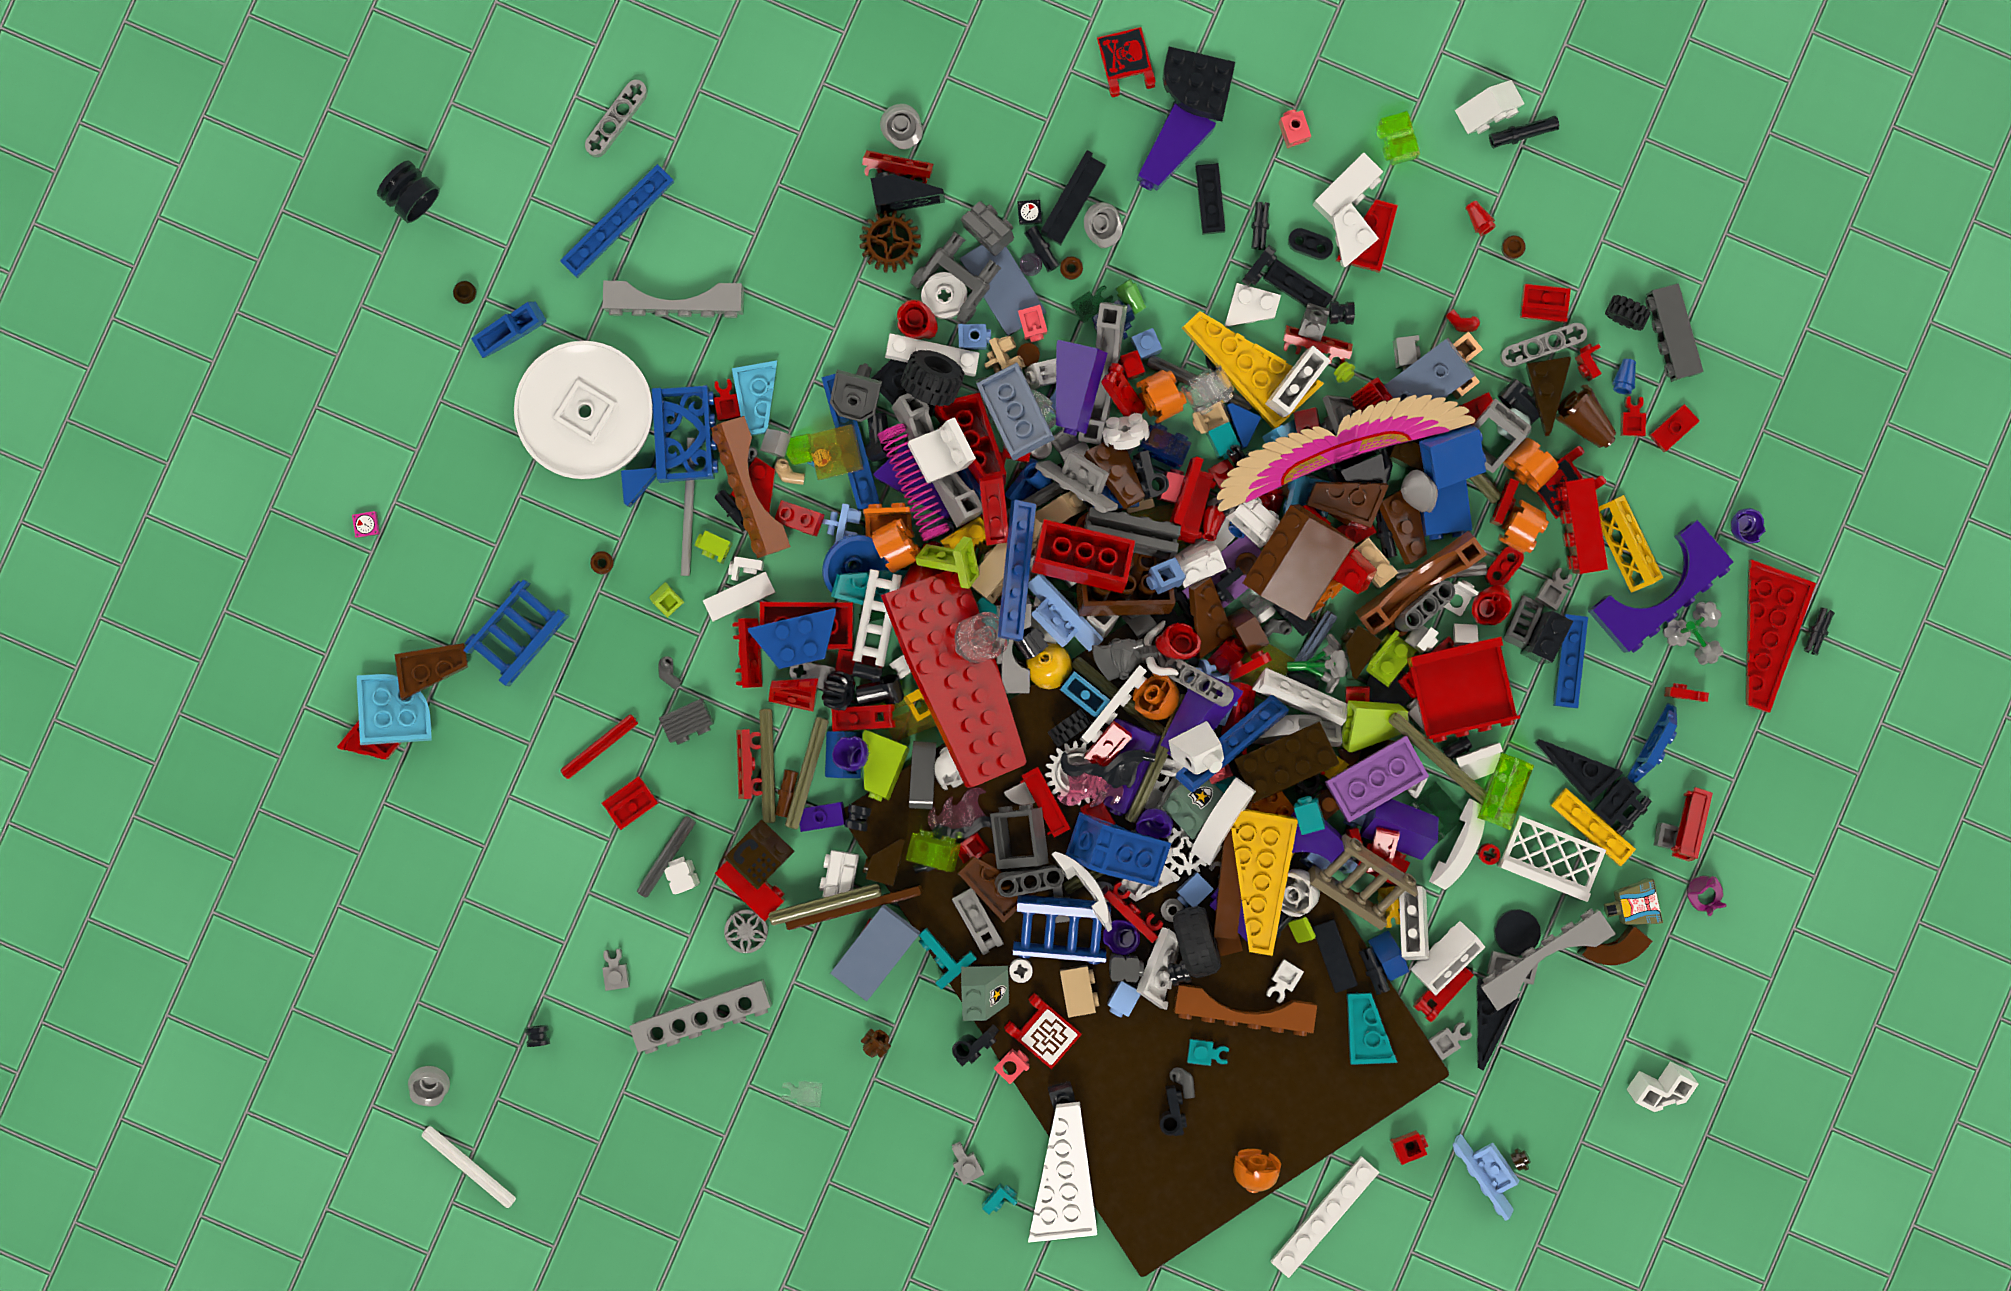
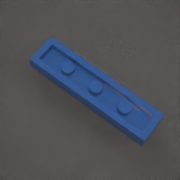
[1553,614,1588,708]

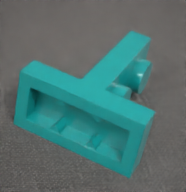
[919,928,977,990]

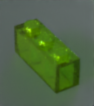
[1477,753,1534,830]

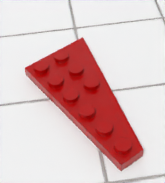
[1746,559,1816,713]

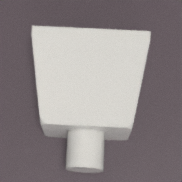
[1169,721,1224,774]

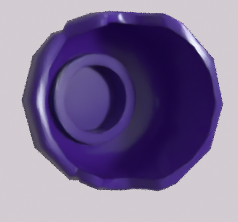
[1730,508,1766,544]
[832,736,869,772]
[1135,808,1173,839]
[1103,919,1140,955]

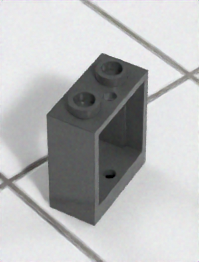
[990,804,1049,869]

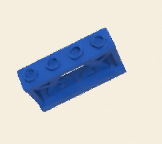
[652,385,718,483]

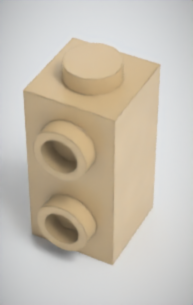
[1035,491,1087,524]

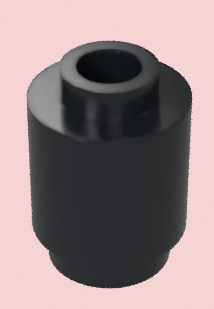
[1286,671,1319,690]

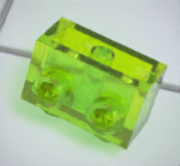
[906,829,961,872]

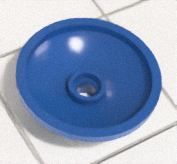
[822,535,889,602]

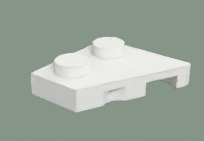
[1331,203,1379,267]

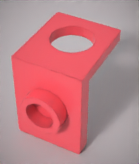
[994,1048,1030,1084]

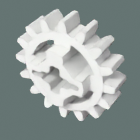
[1165,827,1207,875]

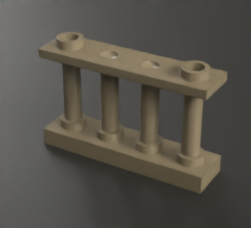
[1308,834,1418,930]

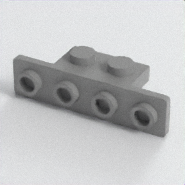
[1035,451,1118,513]

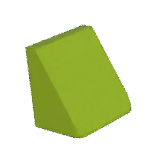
[649,582,684,618]
[1288,916,1316,943]

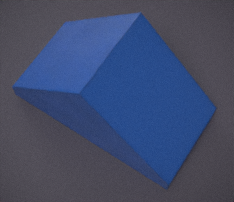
[1226,403,1261,450]
[621,468,657,508]
[1367,930,1410,981]

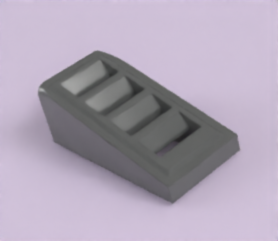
[1503,595,1544,649]

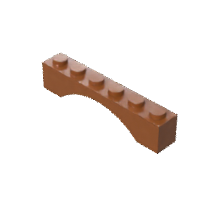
[711,416,791,559]
[1355,530,1487,635]
[1173,983,1317,1036]

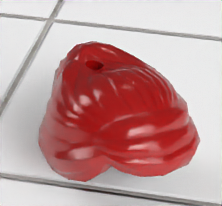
[897,299,938,340]
[1472,585,1512,626]
[1155,623,1202,660]

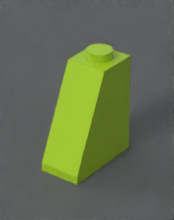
[1341,700,1409,752]
[863,729,910,802]

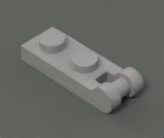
[952,888,1004,955]

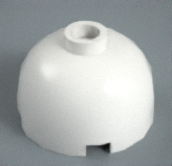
[934,747,963,790]
[1281,869,1320,917]

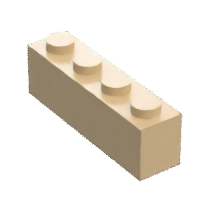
[971,518,1042,604]

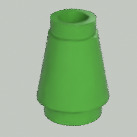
[1116,279,1146,314]

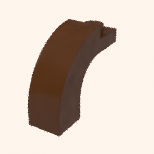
[1577,925,1653,965]

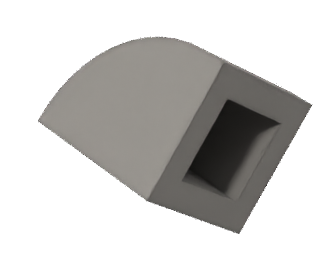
[760,429,791,458]

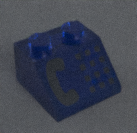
[1137,423,1192,470]

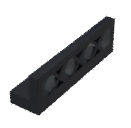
[1041,150,1106,246]

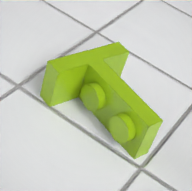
[916,536,980,589]

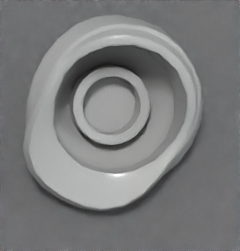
[880,104,923,150]
[1084,202,1122,248]
[1401,470,1438,513]
[408,1066,450,1106]

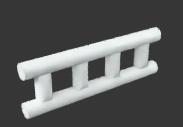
[852,569,902,666]

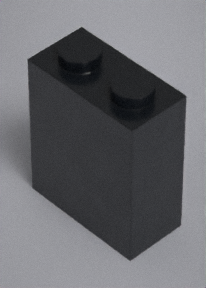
[1521,611,1573,664]

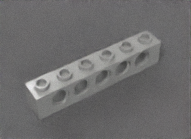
[629,979,772,1054]

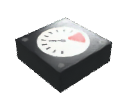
[1017,199,1042,226]

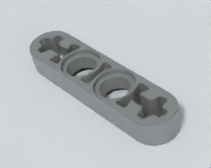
[585,80,648,157]
[1500,323,1587,368]
[1165,658,1234,707]

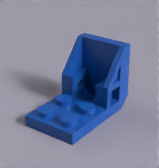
[1066,813,1171,887]

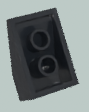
[870,172,945,214]

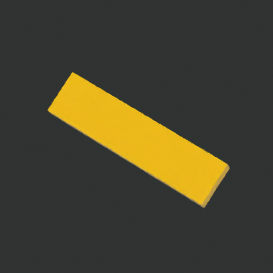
[1550,788,1636,866]

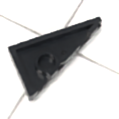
[1534,739,1623,803]
[1477,977,1520,1071]

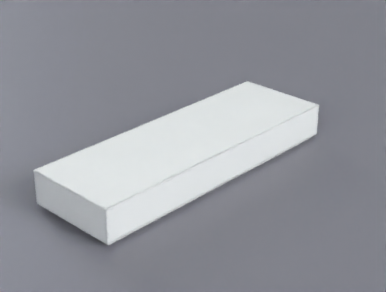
[703,571,776,622]

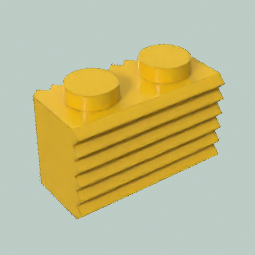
[941,516,985,549]

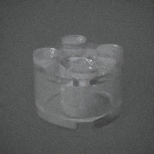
[1180,365,1234,415]
[955,612,1009,663]

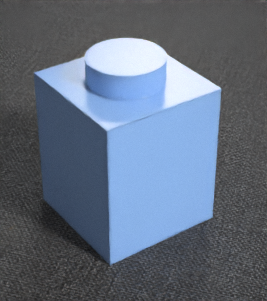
[1107,980,1141,1017]

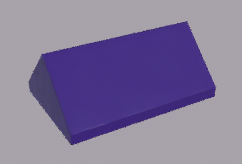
[1360,799,1439,860]

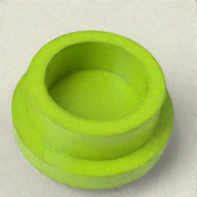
[1334,361,1355,383]

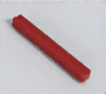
[560,715,638,779]

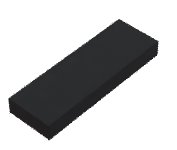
[1195,163,1225,235]
[1263,259,1334,308]
[1312,919,1357,993]

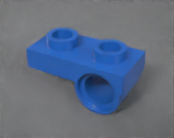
[1005,458,1053,501]

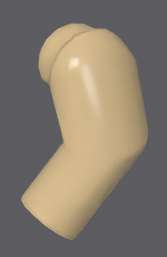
[775,458,805,485]

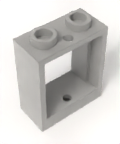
[1472,398,1531,473]

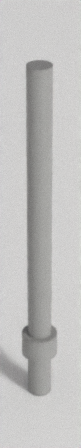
[681,438,698,576]

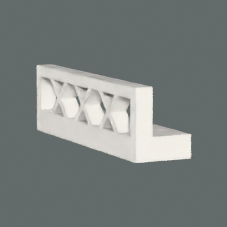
[1252,668,1348,726]

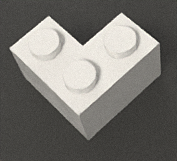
[1455,80,1525,134]

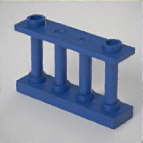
[464,580,569,686]
[1013,895,1111,964]

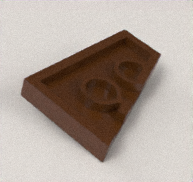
[1084,442,1145,509]
[1306,482,1389,528]
[1379,489,1427,565]
[1189,577,1233,659]
[394,643,468,701]
[956,856,1035,922]

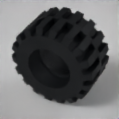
[901,350,965,406]

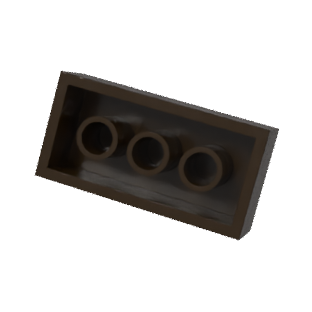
[1233,721,1340,804]

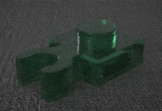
[1070,285,1113,323]

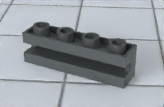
[1645,283,1704,382]
[1084,507,1181,560]

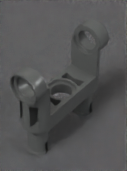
[910,231,1001,324]

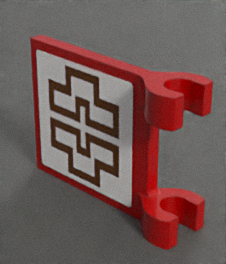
[1004,993,1082,1069]

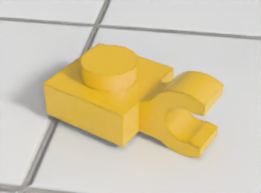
[1377,886,1400,928]

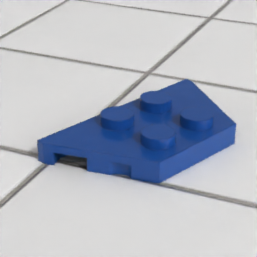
[748,608,836,669]
[1626,703,1677,784]

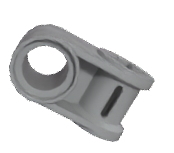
[790,663,835,689]

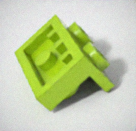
[1366,630,1417,687]

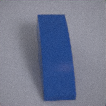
[471,302,547,358]

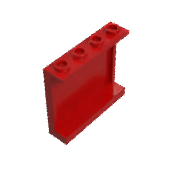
[1407,637,1521,743]

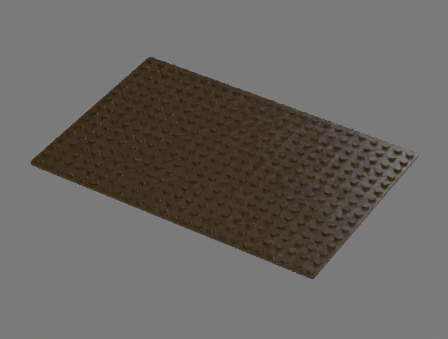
[844,624,1449,1277]

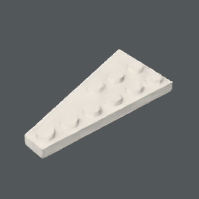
[1028,1102,1097,1242]

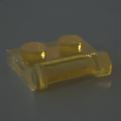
[879,688,936,741]

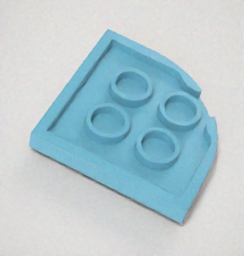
[357,674,432,745]

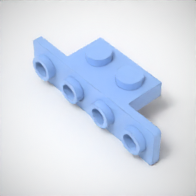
[1028,574,1103,651]
[1453,1134,1520,1221]

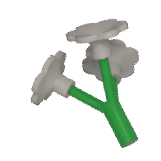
[1663,601,1724,665]
[1287,634,1348,694]

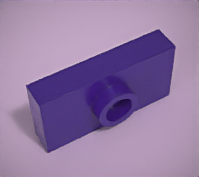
[799,802,846,832]

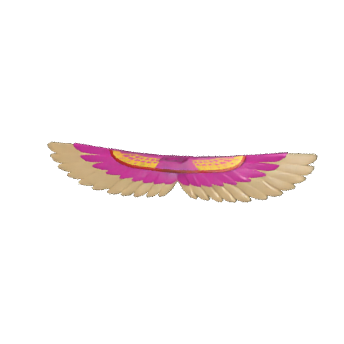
[1217,395,1475,512]

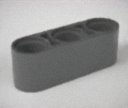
[1395,581,1455,632]
[909,741,937,809]
[995,863,1064,897]

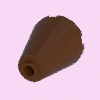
[1555,385,1616,448]

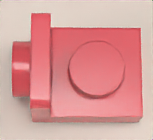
[1018,305,1048,342]

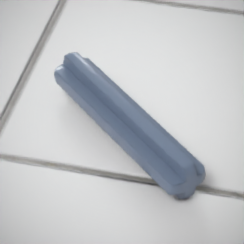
[1294,611,1337,672]

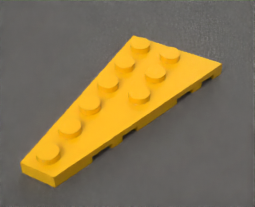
[1182,311,1324,430]
[1231,809,1298,956]

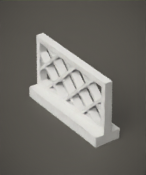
[1497,815,1606,902]

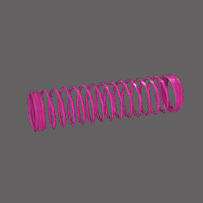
[877,423,950,541]

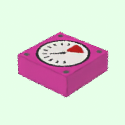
[352,511,380,538]

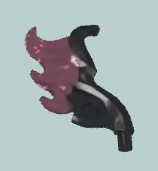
[1057,749,1156,807]
[913,788,992,873]

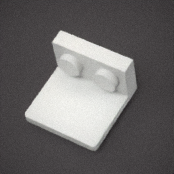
[907,417,976,483]

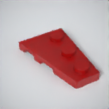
[1336,199,1398,273]

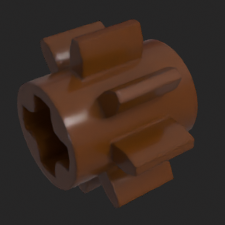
[861,1029,891,1058]

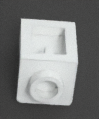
[1024,358,1056,391]
[728,557,764,581]

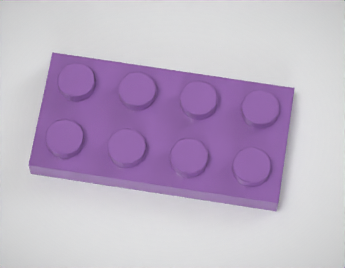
[1325,736,1429,822]

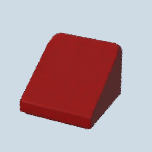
[954,832,990,864]

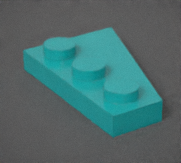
[831,569,908,605]
[1347,993,1397,1065]

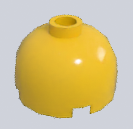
[1026,642,1073,689]

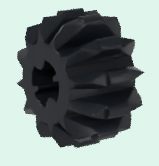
[822,671,856,711]

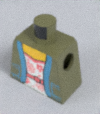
[1604,878,1663,925]

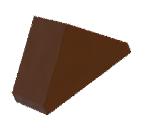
[1227,607,1269,655]

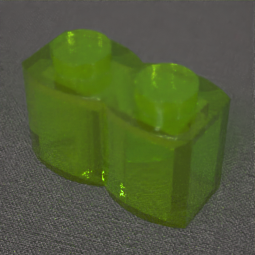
[1376,111,1420,166]

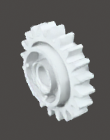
[1045,741,1106,805]

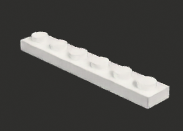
[1271,1156,1380,1278]

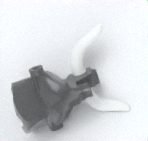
[1092,620,1179,681]

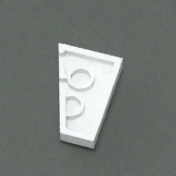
[1136,927,1179,1010]

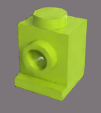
[694,530,733,564]

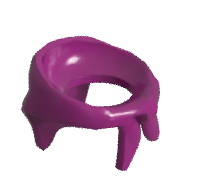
[1687,876,1727,916]

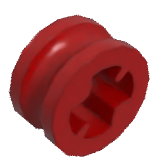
[1478,843,1500,865]

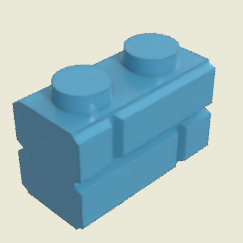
[1060,671,1111,719]

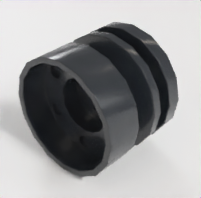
[377,160,440,223]

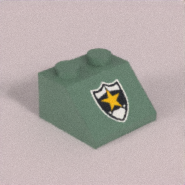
[1162,780,1224,839]
[961,966,1009,1021]

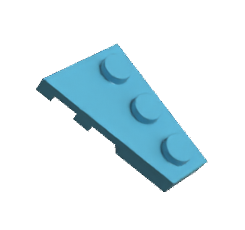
[732,360,777,436]

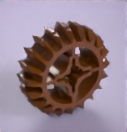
[859,211,921,273]

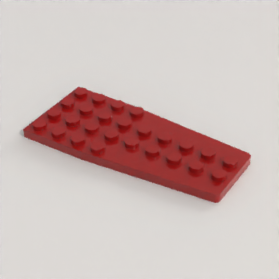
[881,571,1026,788]

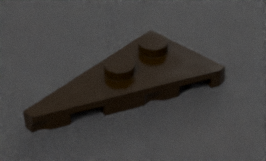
[1526,357,1571,436]

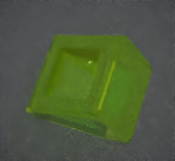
[786,433,813,465]

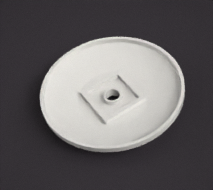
[514,341,653,479]

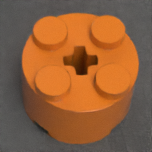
[1136,370,1187,424]
[1503,437,1559,492]
[1498,500,1549,553]
[872,518,921,573]

